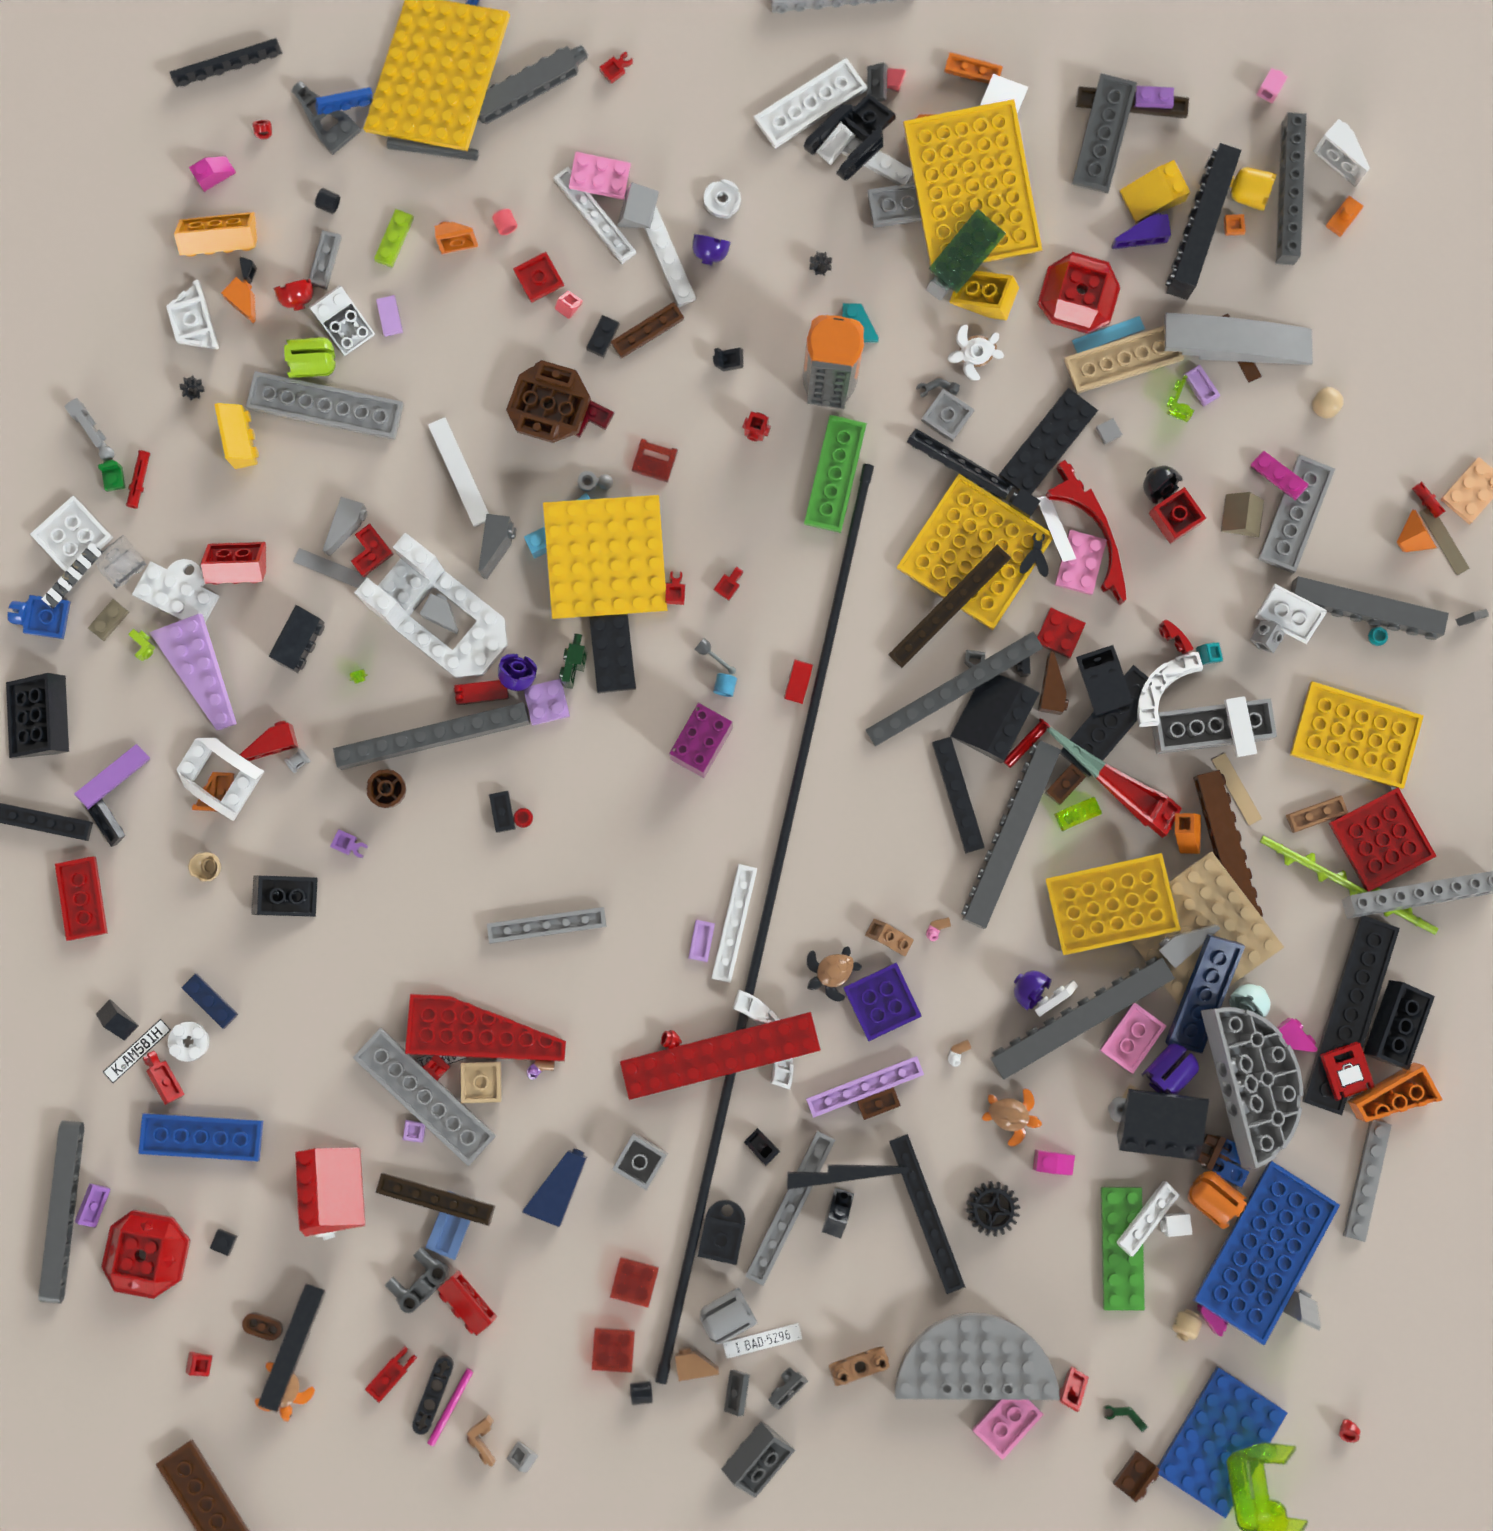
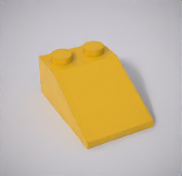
[1119,160,1191,224]
[949,269,1019,320]

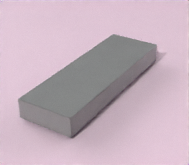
[309,230,342,289]

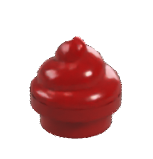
[661,1030,682,1049]

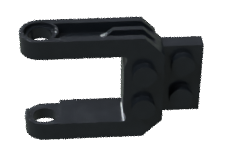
[804,94,896,181]

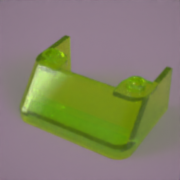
[1227,1442,1308,1531]

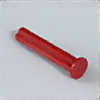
[1004,718,1050,768]

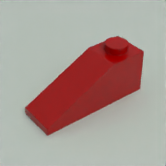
[239,721,298,761]

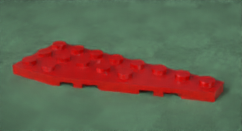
[405,994,566,1062]

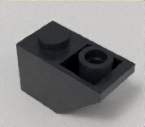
[822,1187,854,1239]

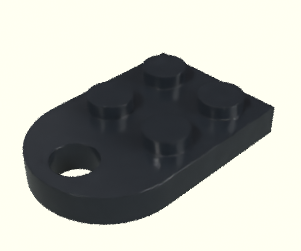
[697,1200,745,1265]

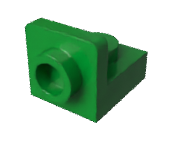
[98,460,126,492]

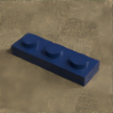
[181,973,239,1029]

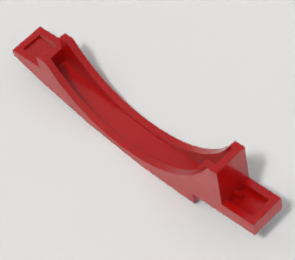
[1046,460,1127,605]

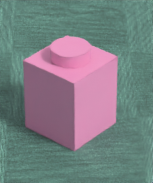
[1256,68,1288,103]

